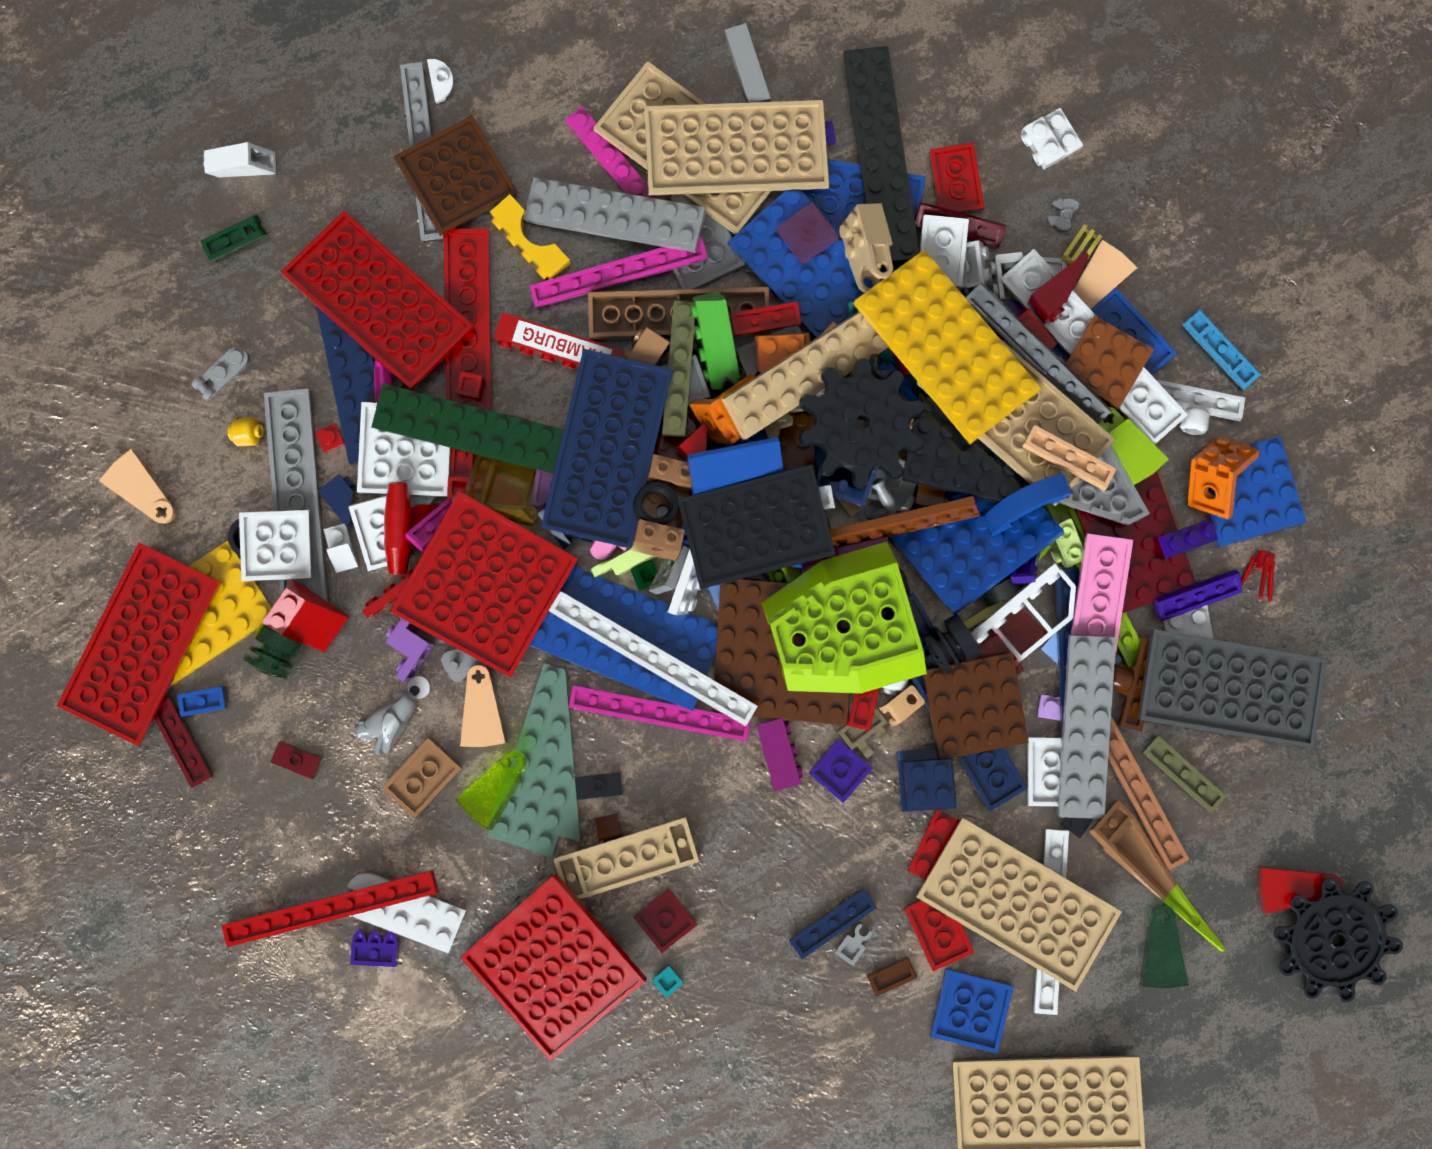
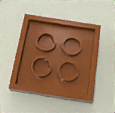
[1066,315,1154,409]

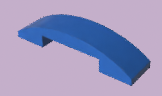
[985,473,1073,536]

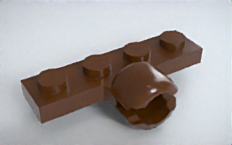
[1113,637,1149,732]

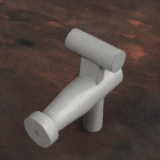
[870,478,916,520]

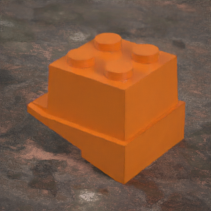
[755,333,810,373]

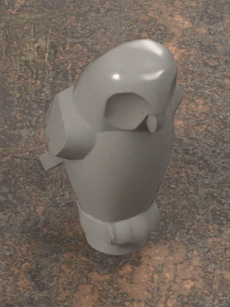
[355,691,417,755]

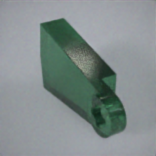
[1140,905,1189,988]

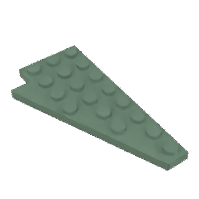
[487,663,581,857]

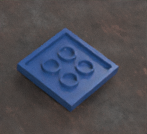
[930,968,1014,1054]

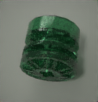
[243,624,304,679]

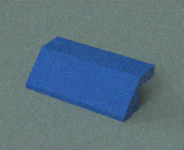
[687,437,784,495]

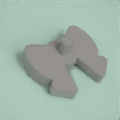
[1048,198,1080,231]

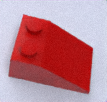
[262,579,349,652]

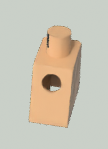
[877,684,925,727]

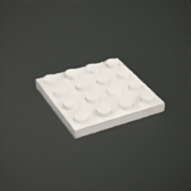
[357,402,451,497]

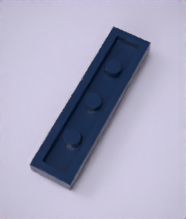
[789,888,877,959]

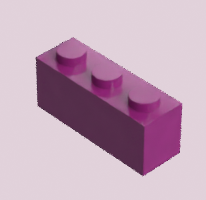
[756,718,804,791]

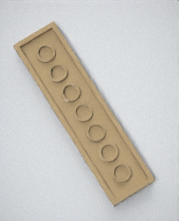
[721,311,888,439]

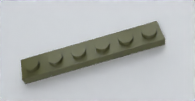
[662,301,696,437]

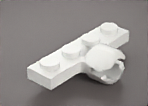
[1156,380,1245,435]

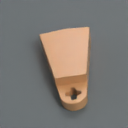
[1073,240,1137,309]
[99,449,175,524]
[460,665,507,747]

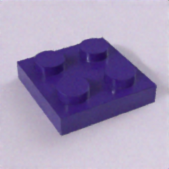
[809,739,873,803]

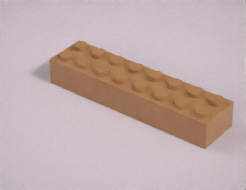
[588,287,770,342]

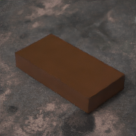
[866,956,918,997]

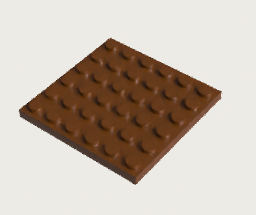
[712,578,850,726]

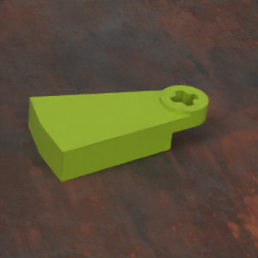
[1099,407,1169,485]

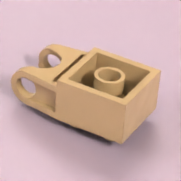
[839,203,893,293]

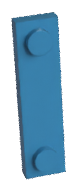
[1182,309,1261,390]

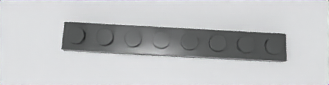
[965,282,1112,424]

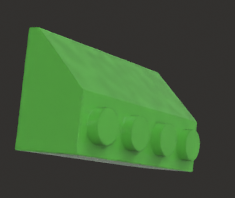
[690,292,740,390]

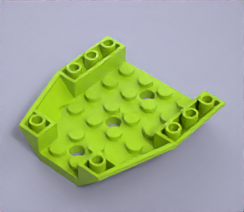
[762,542,927,693]

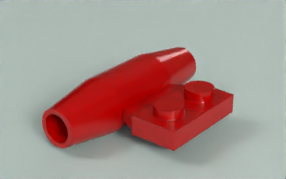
[384,482,441,575]

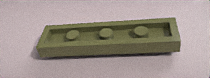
[1142,735,1227,813]

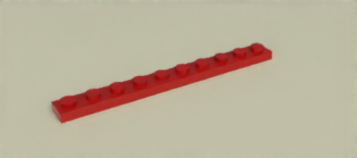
[221,870,439,947]

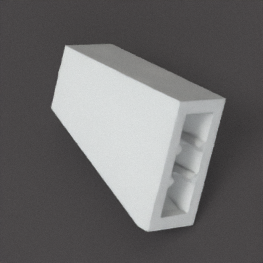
[204,142,276,177]

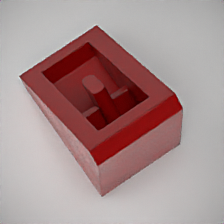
[675,424,707,462]

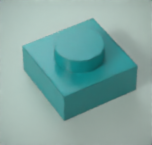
[651,965,684,998]

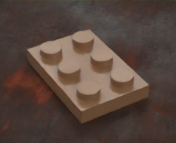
[382,738,462,819]

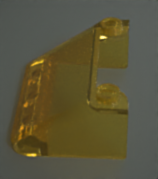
[465,455,539,526]

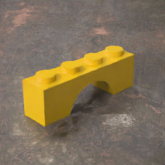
[490,194,571,280]

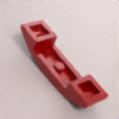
[447,448,474,499]

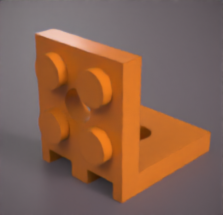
[689,374,754,444]
[1187,437,1259,519]

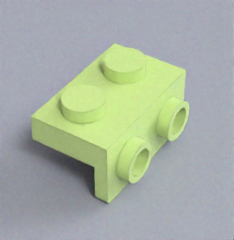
[1051,518,1084,568]

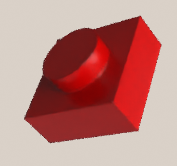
[456,371,484,399]
[315,423,345,453]

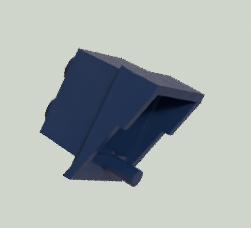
[816,457,878,508]
[897,748,957,812]

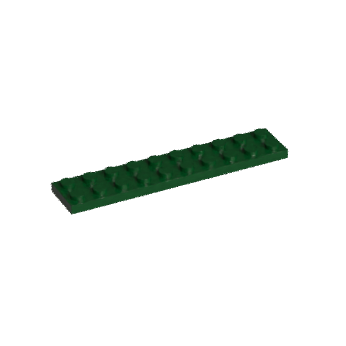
[371,383,564,474]

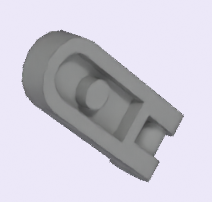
[192,347,250,402]

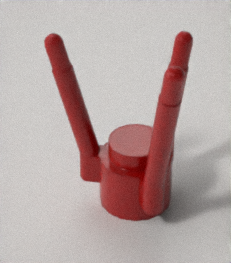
[1241,550,1276,602]

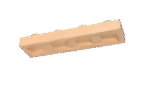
[1022,425,1117,491]

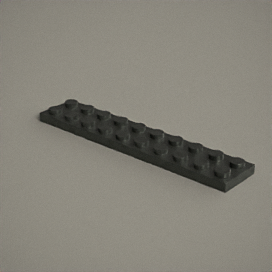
[843,46,919,264]

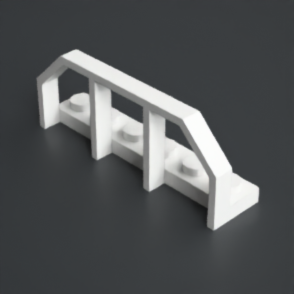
[958,561,1076,666]

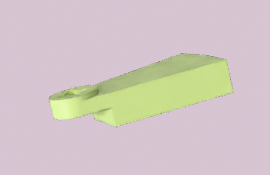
[591,549,656,577]

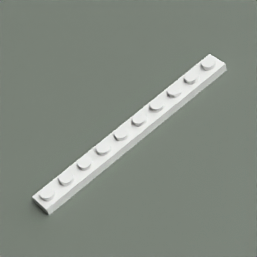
[549,591,758,726]

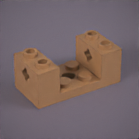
[630,454,692,561]

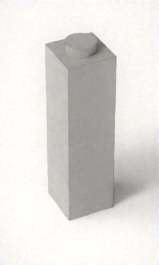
[725,23,771,103]

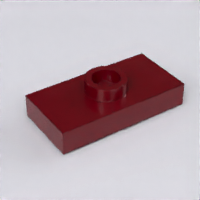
[270,741,322,779]

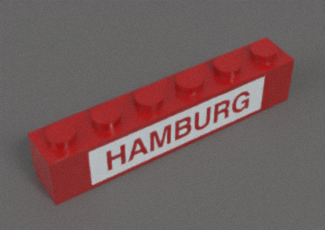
[494,312,626,370]

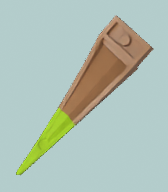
[1089,800,1226,952]

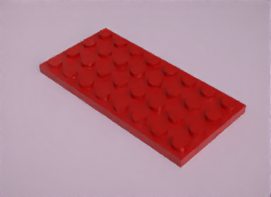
[280,211,474,391]
[57,542,222,746]

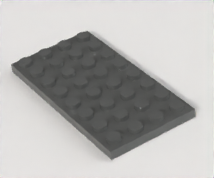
[1137,629,1327,748]

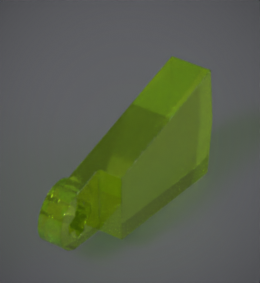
[455,750,527,830]

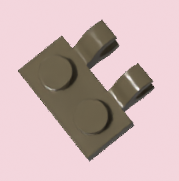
[838,708,892,759]

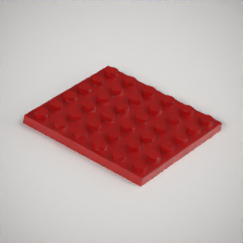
[390,491,578,678]
[460,873,647,1061]

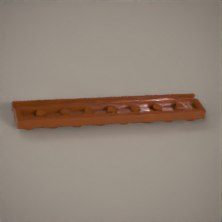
[829,496,980,548]

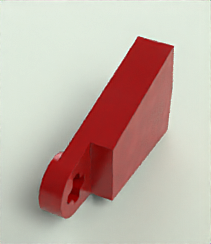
[1258,867,1342,914]

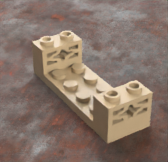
[554,816,700,900]

